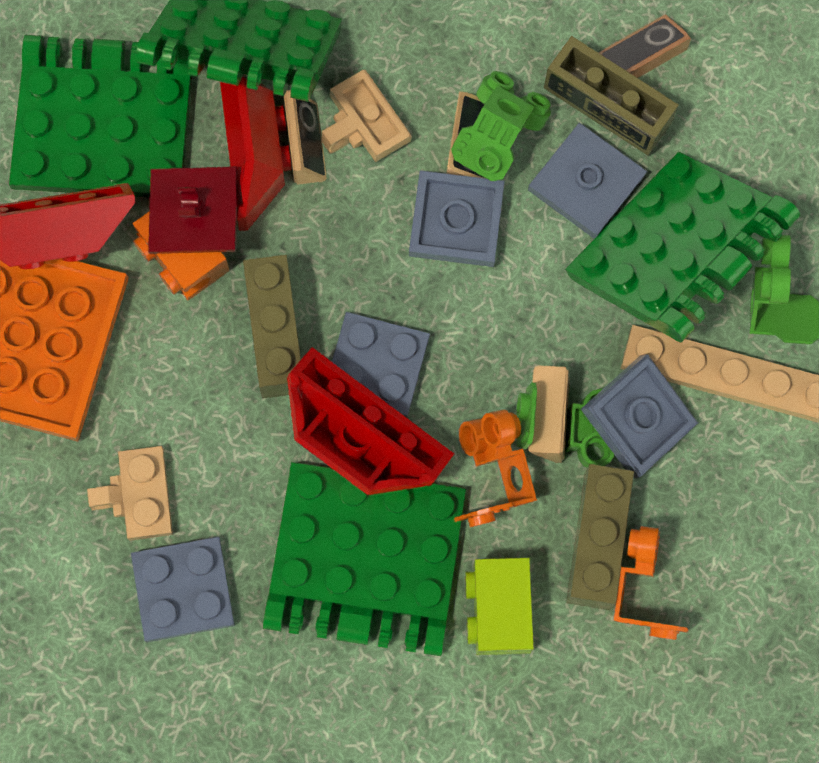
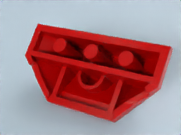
[220,74,292,231]
[0,183,135,269]
[287,347,454,495]

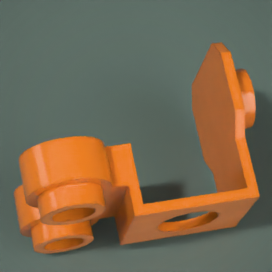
[454,410,537,527]
[614,526,689,640]

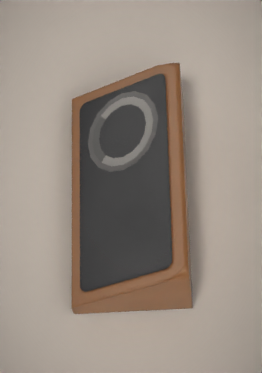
[598,14,691,78]

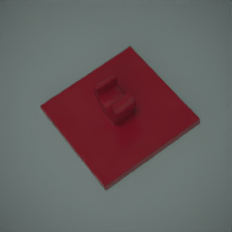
[148,166,238,254]

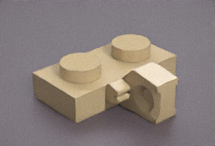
[321,70,412,162]
[87,446,173,541]

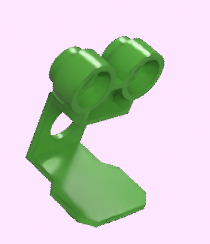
[451,71,551,181]
[750,234,819,344]
[516,382,614,468]

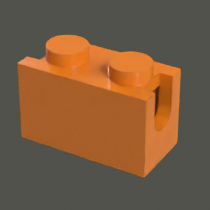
[132,212,229,301]

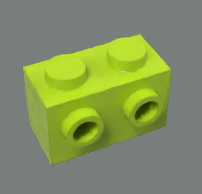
[465,558,534,655]

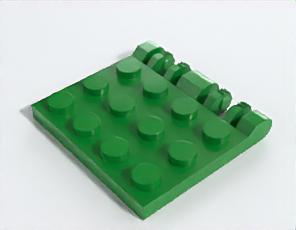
[136,0,342,102]
[9,34,192,197]
[565,151,800,342]
[263,462,466,657]

